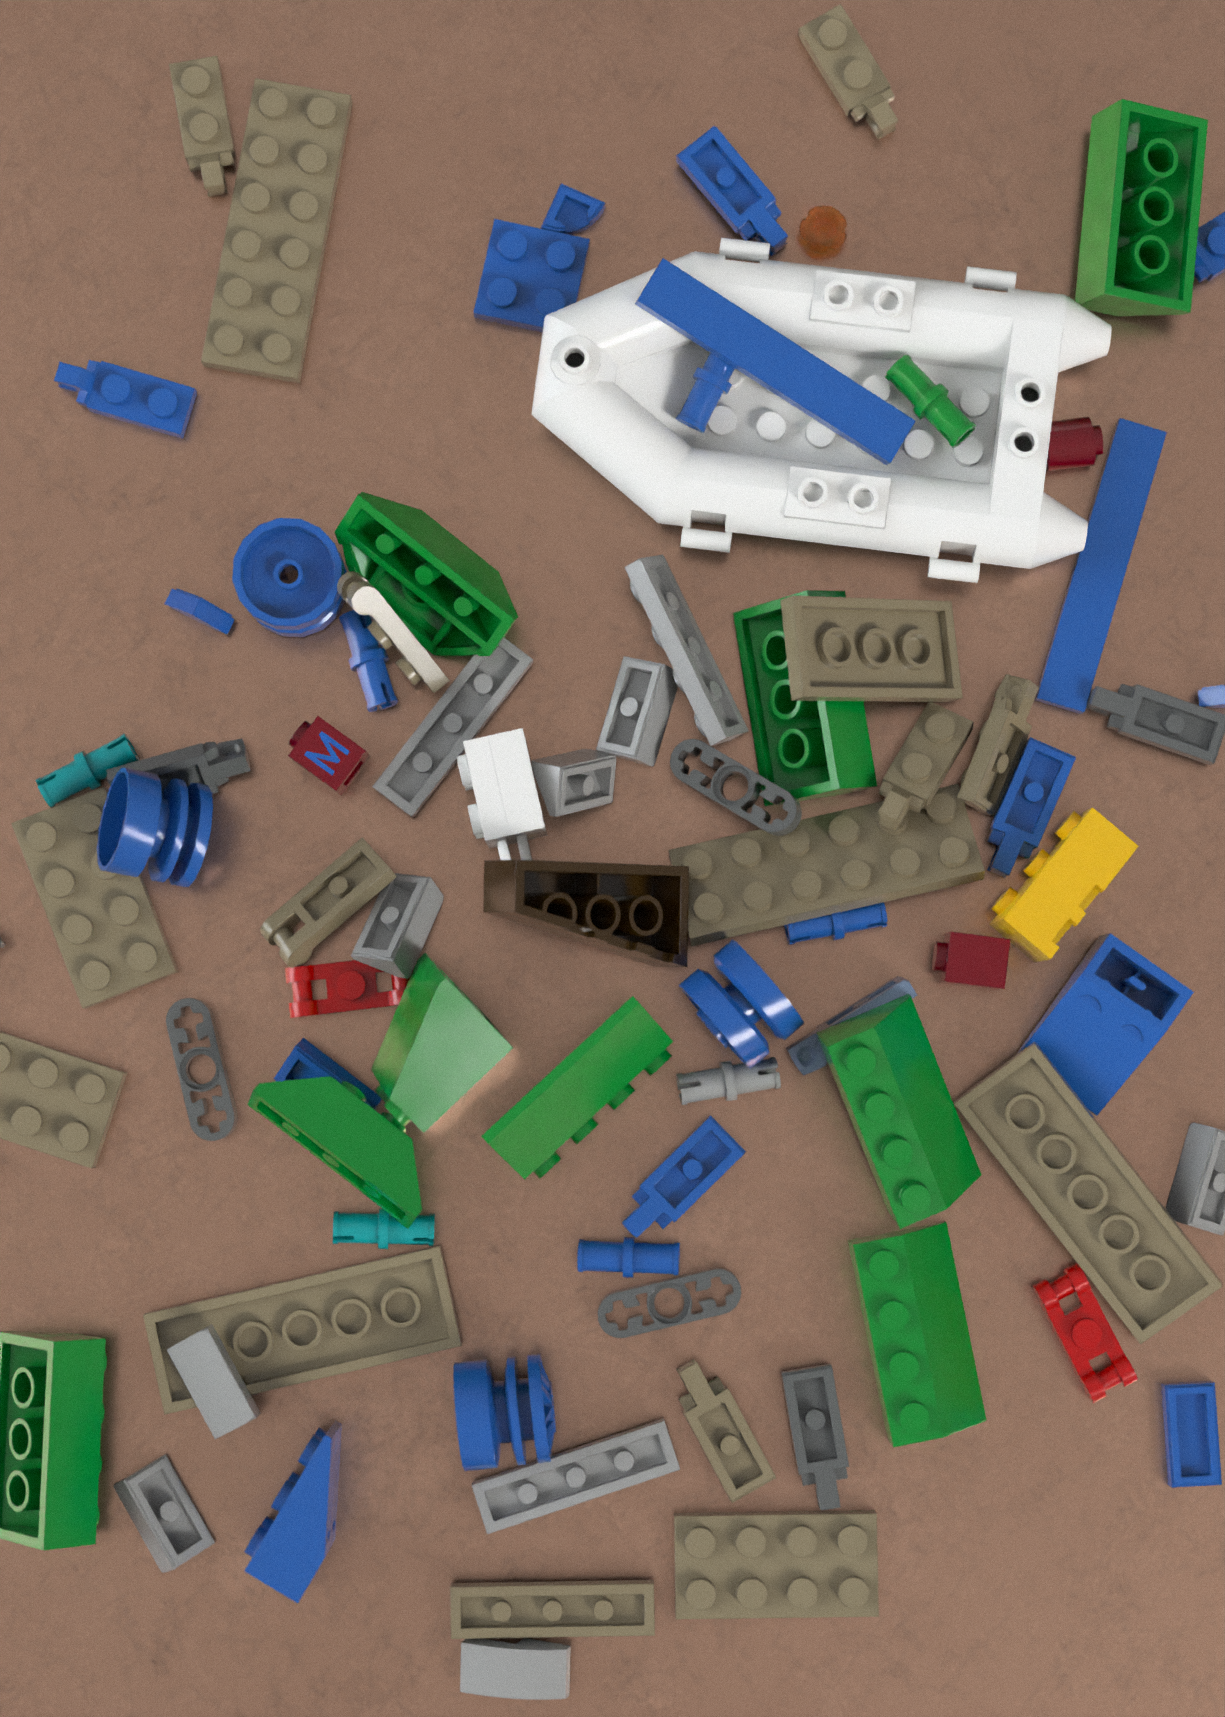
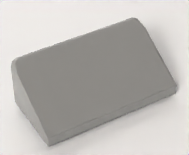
[596,656,678,767]
[531,749,616,817]
[351,873,444,979]
[1165,1123,1225,1236]
[167,1324,261,1439]
[114,1455,215,1573]

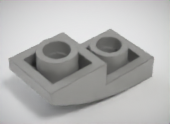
[460,1638,571,1700]

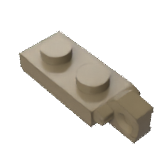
[798,4,898,140]
[169,56,236,197]
[957,674,1039,817]
[878,702,974,832]
[676,1359,776,1503]

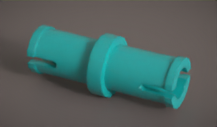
[35,733,139,807]
[333,1208,435,1249]

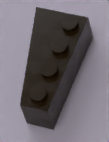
[483,860,689,967]

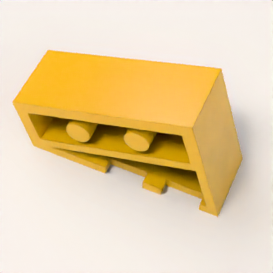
[989,807,1139,963]

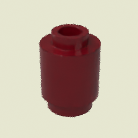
[1046,417,1104,472]

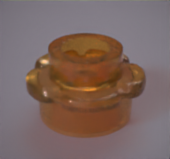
[799,206,847,254]

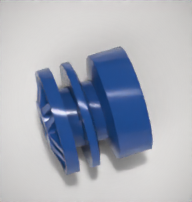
[97,768,213,887]
[453,1353,556,1471]

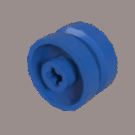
[232,518,347,637]
[679,939,804,1070]

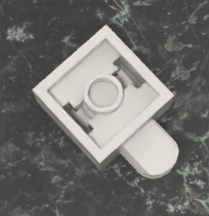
[456,728,547,860]

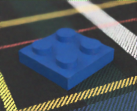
[473,219,590,333]

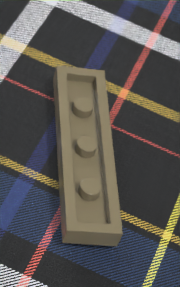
[450,1580,655,1639]

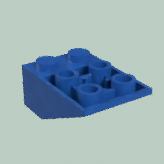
[1016,933,1194,1116]
[244,1420,342,1603]

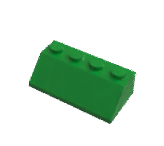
[1075,99,1208,316]
[733,590,877,806]
[816,994,982,1229]
[481,996,673,1180]
[848,1221,987,1448]
[0,1331,107,1551]

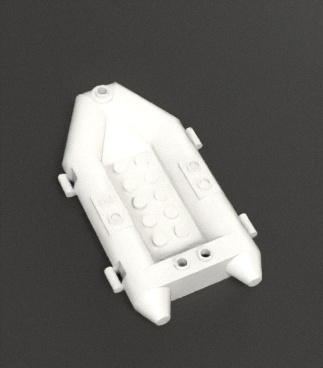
[531,238,1112,583]

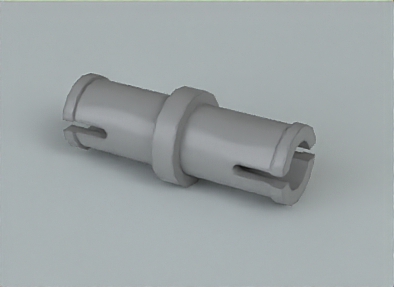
[676,1057,781,1105]

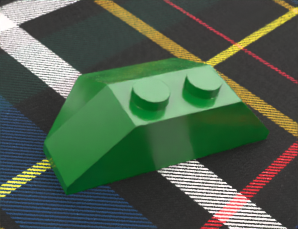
[334,492,518,656]
[248,1076,422,1229]

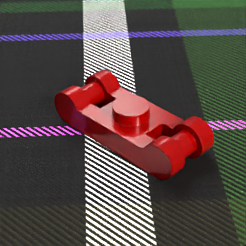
[285,960,415,1018]
[1032,1263,1138,1403]

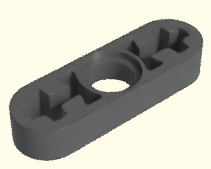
[670,739,802,836]
[166,998,238,1141]
[598,1267,741,1338]

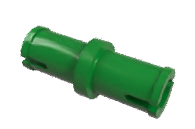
[885,354,977,448]

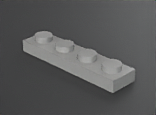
[624,555,749,746]
[372,638,533,818]
[472,1418,680,1534]

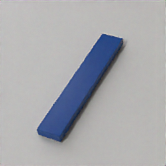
[635,258,915,465]
[1034,418,1167,714]

